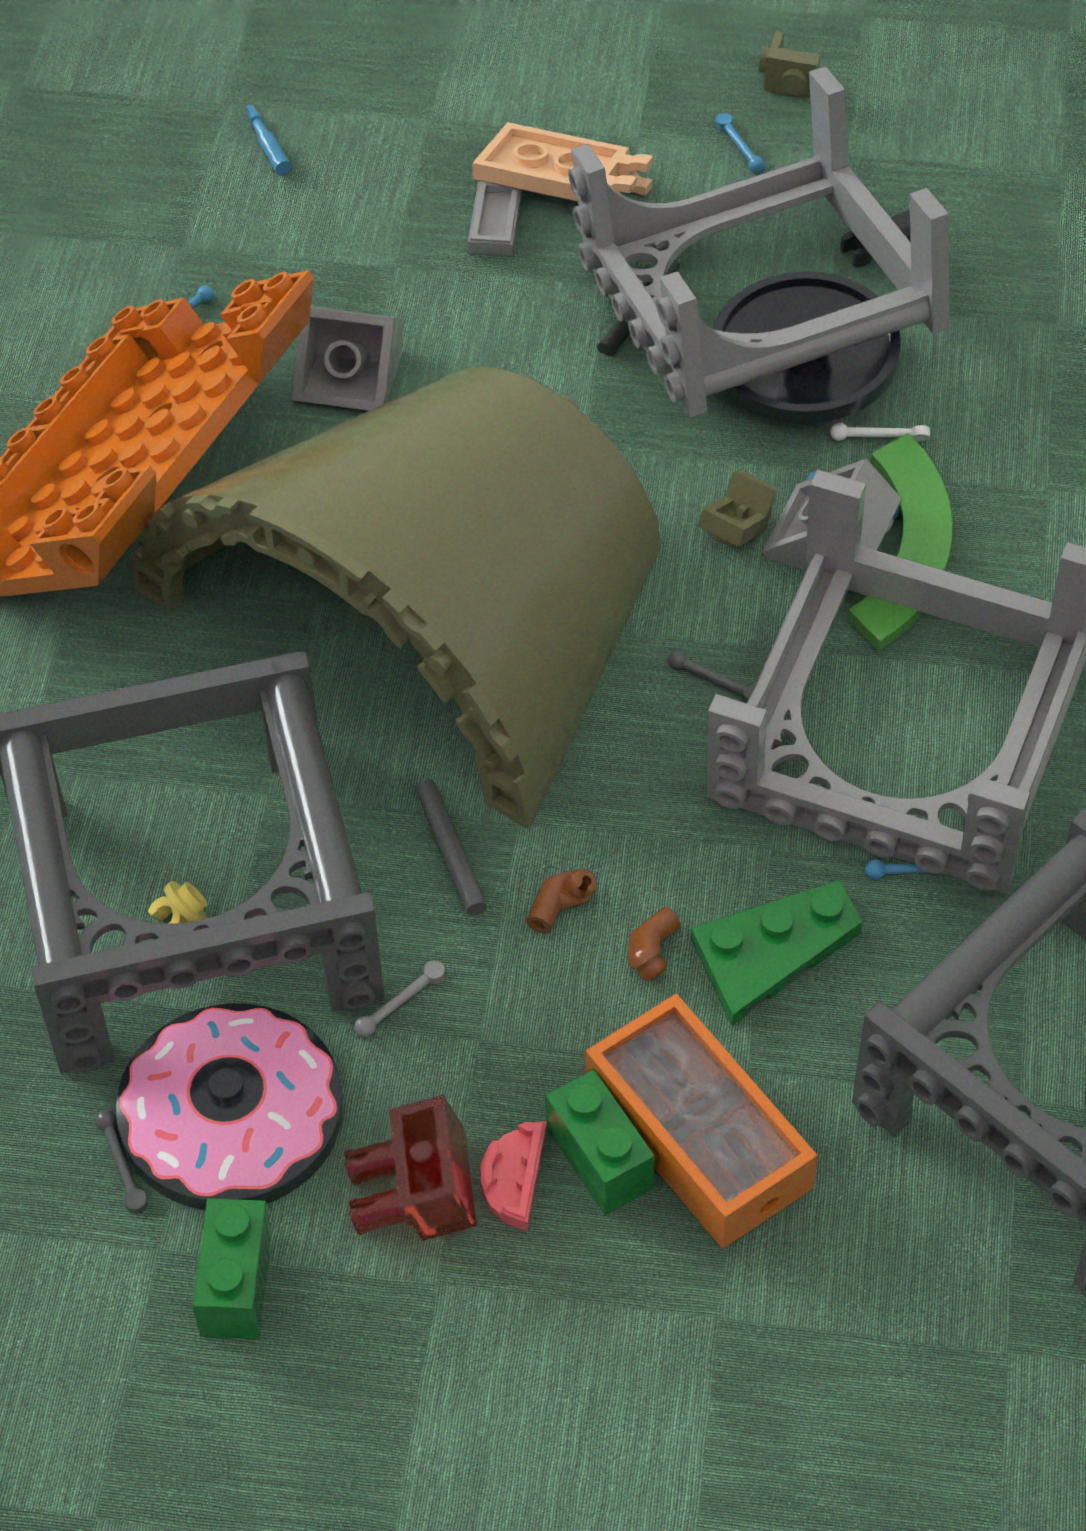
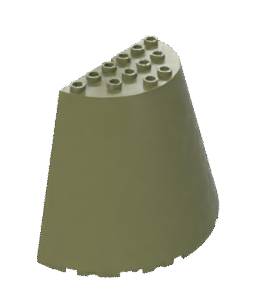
[132,366,660,829]

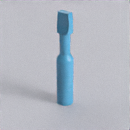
[246,104,292,175]

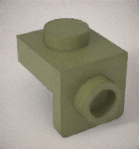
[759,31,821,99]
[697,470,778,547]

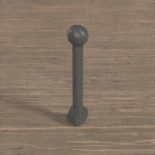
[668,650,756,703]
[95,1110,148,1214]

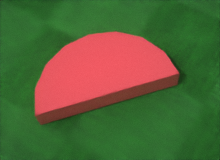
[481,1122,547,1232]

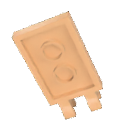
[473,122,653,201]

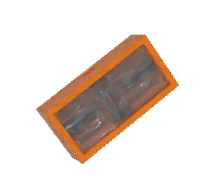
[585,993,818,1249]

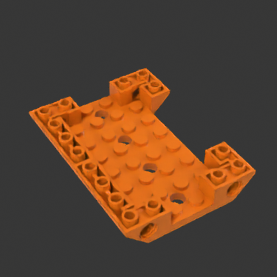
[0,270,315,597]

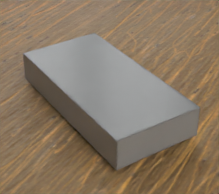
[468,180,522,256]

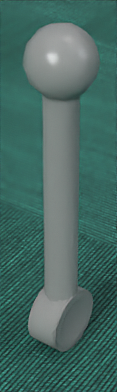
[354,960,445,1037]

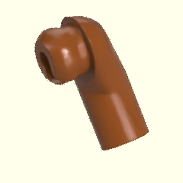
[526,869,597,933]
[628,907,681,981]

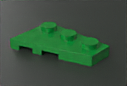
[691,880,862,1026]

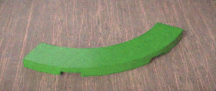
[847,433,953,652]

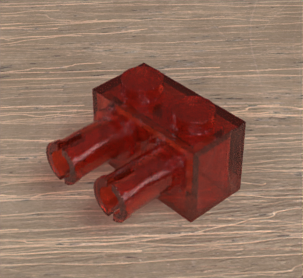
[344,1095,477,1241]

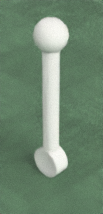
[830,422,930,441]

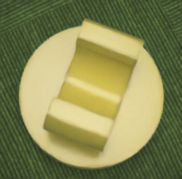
[148,881,208,924]

